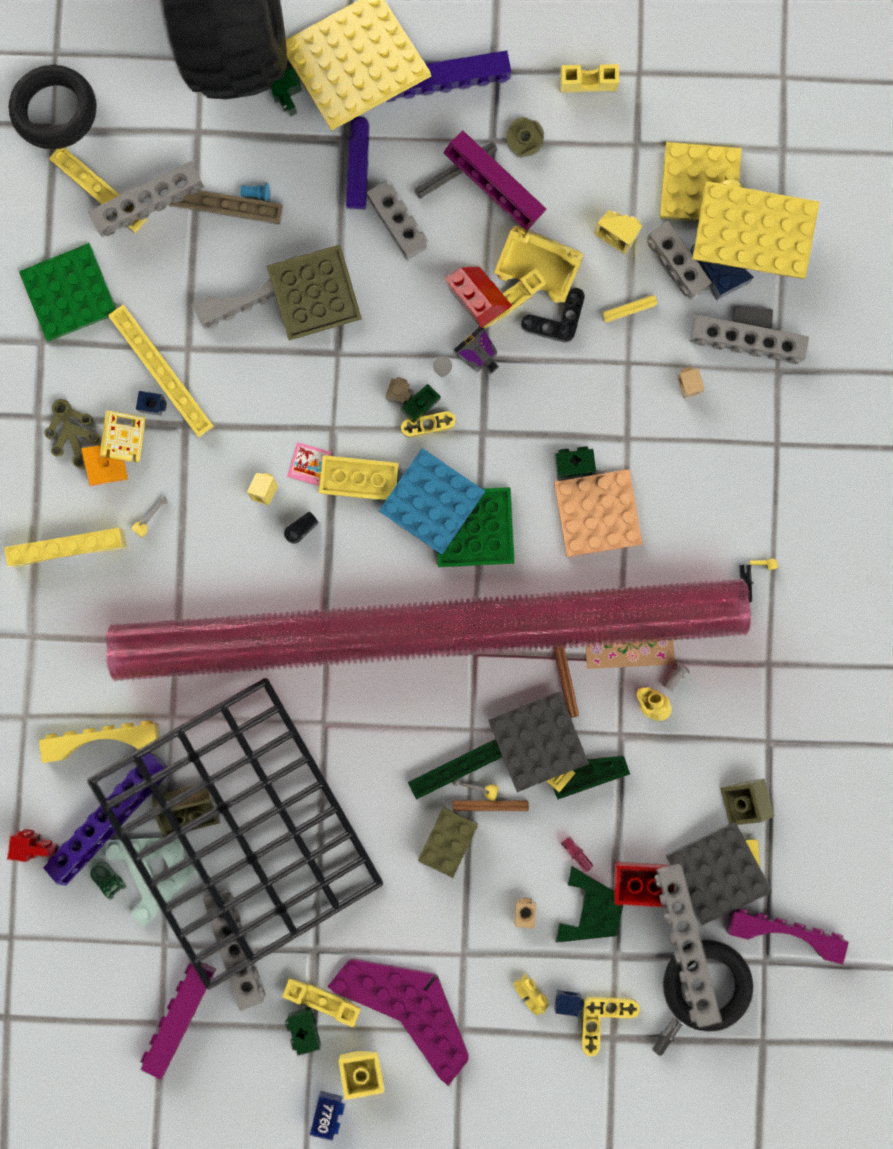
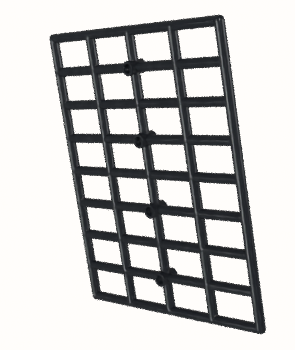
[87,678,383,990]

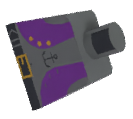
[454,327,499,374]

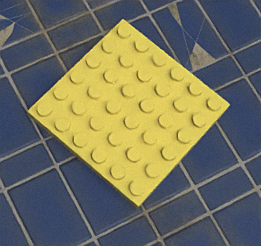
[286,0,431,131]

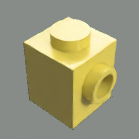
[247,472,278,506]

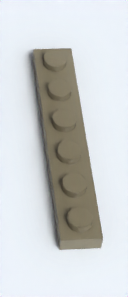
[168,191,284,225]

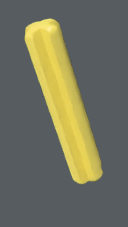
[602,295,657,322]

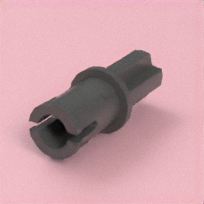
[652,1017,683,1056]

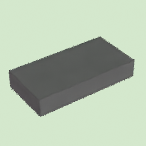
[733,306,773,329]

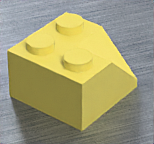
[594,210,642,254]
[338,1051,385,1100]

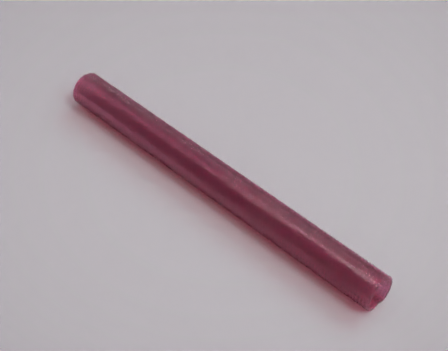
[106,578,751,681]

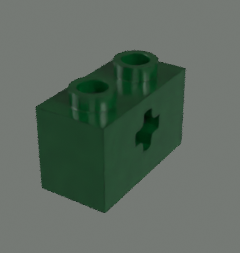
[554,446,596,478]
[285,1007,321,1056]

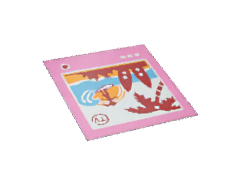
[287,442,332,486]

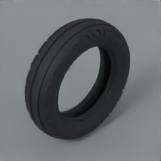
[9,65,97,150]
[663,940,753,1032]

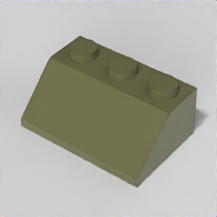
[152,785,220,837]

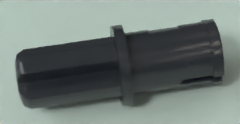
[738,565,754,603]

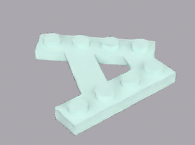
[106,837,197,927]

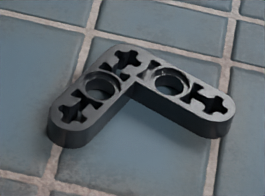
[521,288,585,343]

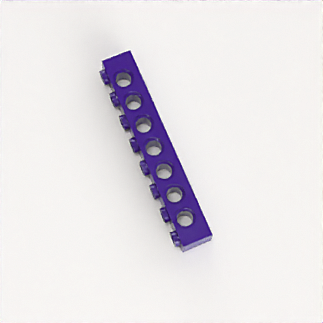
[43,752,168,886]

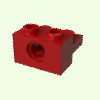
[7,829,58,862]

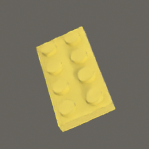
[319,455,399,501]

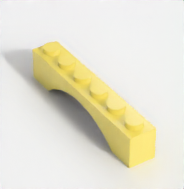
[4,528,127,567]
[39,720,160,763]

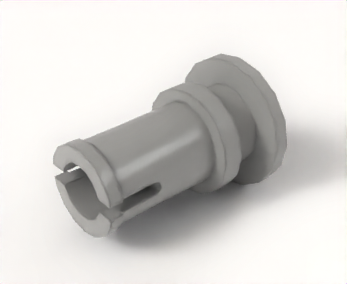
[433,356,452,377]
[662,661,690,692]

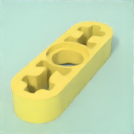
[401,411,455,437]

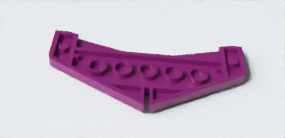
[328,959,469,1086]

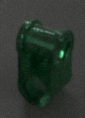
[90,862,127,900]

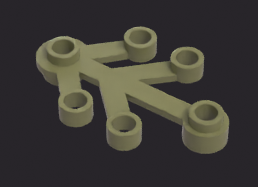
[44,399,100,469]

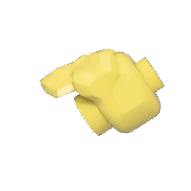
[637,687,672,721]

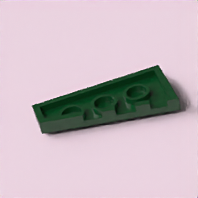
[553,756,630,800]

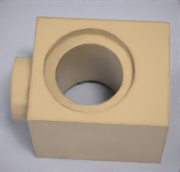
[677,367,705,398]
[514,897,536,928]

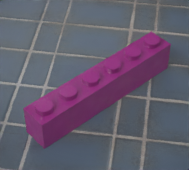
[443,130,547,231]
[140,961,217,1080]

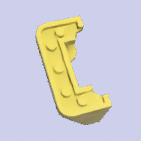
[494,226,584,303]

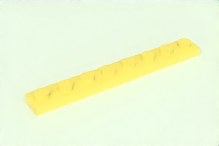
[108,304,214,438]

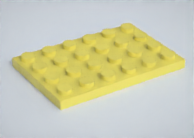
[692,181,820,279]

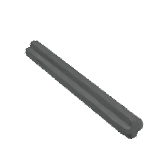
[415,142,497,198]

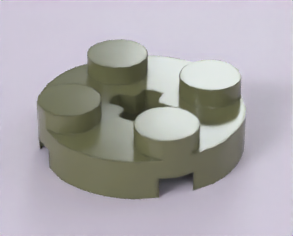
[506,117,544,158]

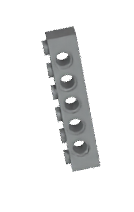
[88,161,204,237]
[689,315,809,364]
[203,888,266,1011]

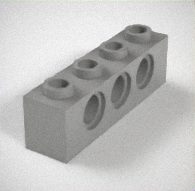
[366,180,428,260]
[647,221,712,300]

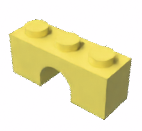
[560,64,619,92]

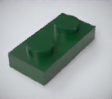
[400,384,441,423]

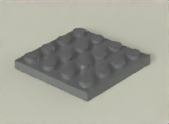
[488,691,589,792]
[666,821,772,925]

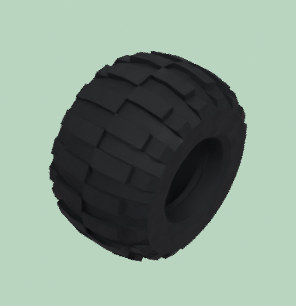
[161,0,287,100]

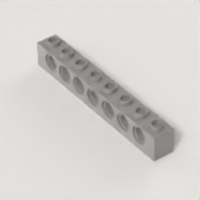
[654,864,722,1028]

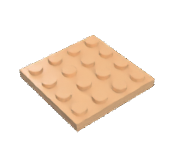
[554,469,643,557]

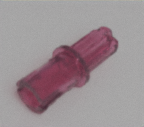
[561,836,593,872]

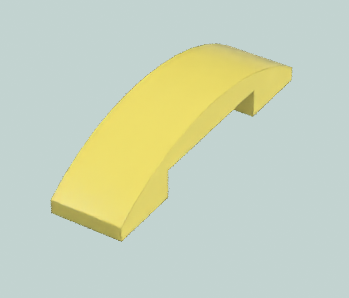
[484,268,547,329]
[282,978,361,1028]

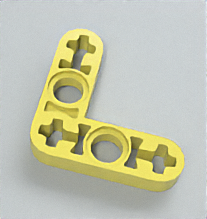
[581,997,640,1056]

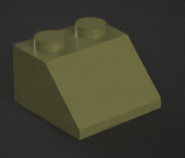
[720,779,774,825]

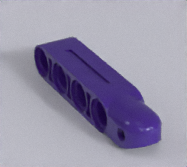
[346,116,370,210]

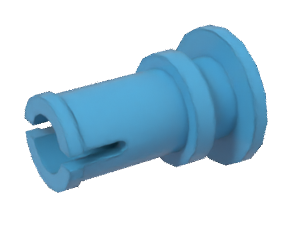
[240,183,270,202]

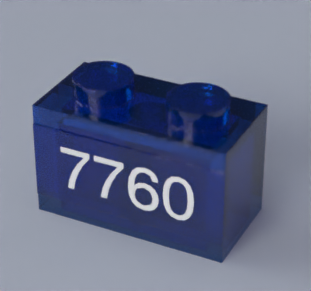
[310,1091,345,1141]

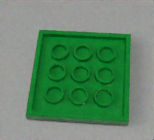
[19,243,116,342]
[437,487,515,568]

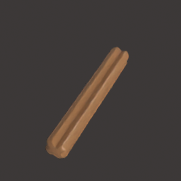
[553,642,579,718]
[453,800,529,811]

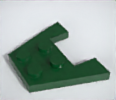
[555,865,623,943]

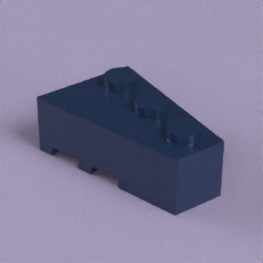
[690,244,754,300]

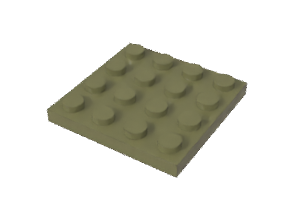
[266,244,362,341]

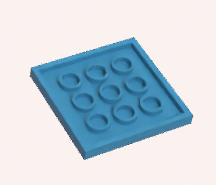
[379,448,485,555]

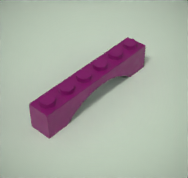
[726,908,849,965]

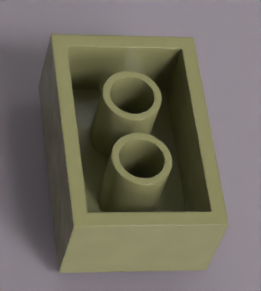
[418,806,478,878]

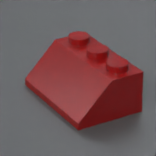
[445,266,512,328]
[613,861,675,908]

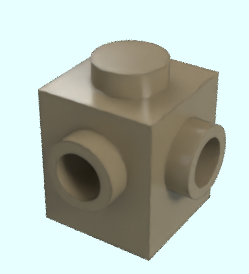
[386,377,412,405]

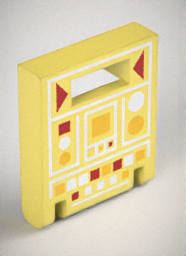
[100,410,146,463]

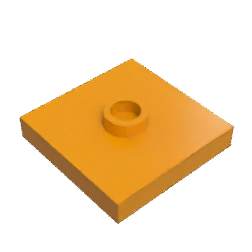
[81,445,128,487]

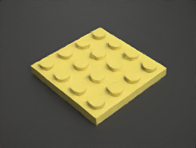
[660,142,742,222]

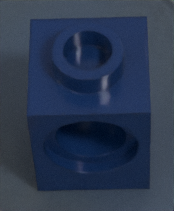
[136,391,167,416]
[554,990,584,1017]

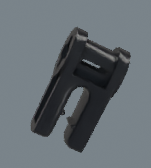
[284,512,318,544]

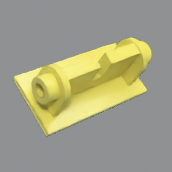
[513,973,549,1016]

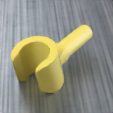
[750,559,778,570]

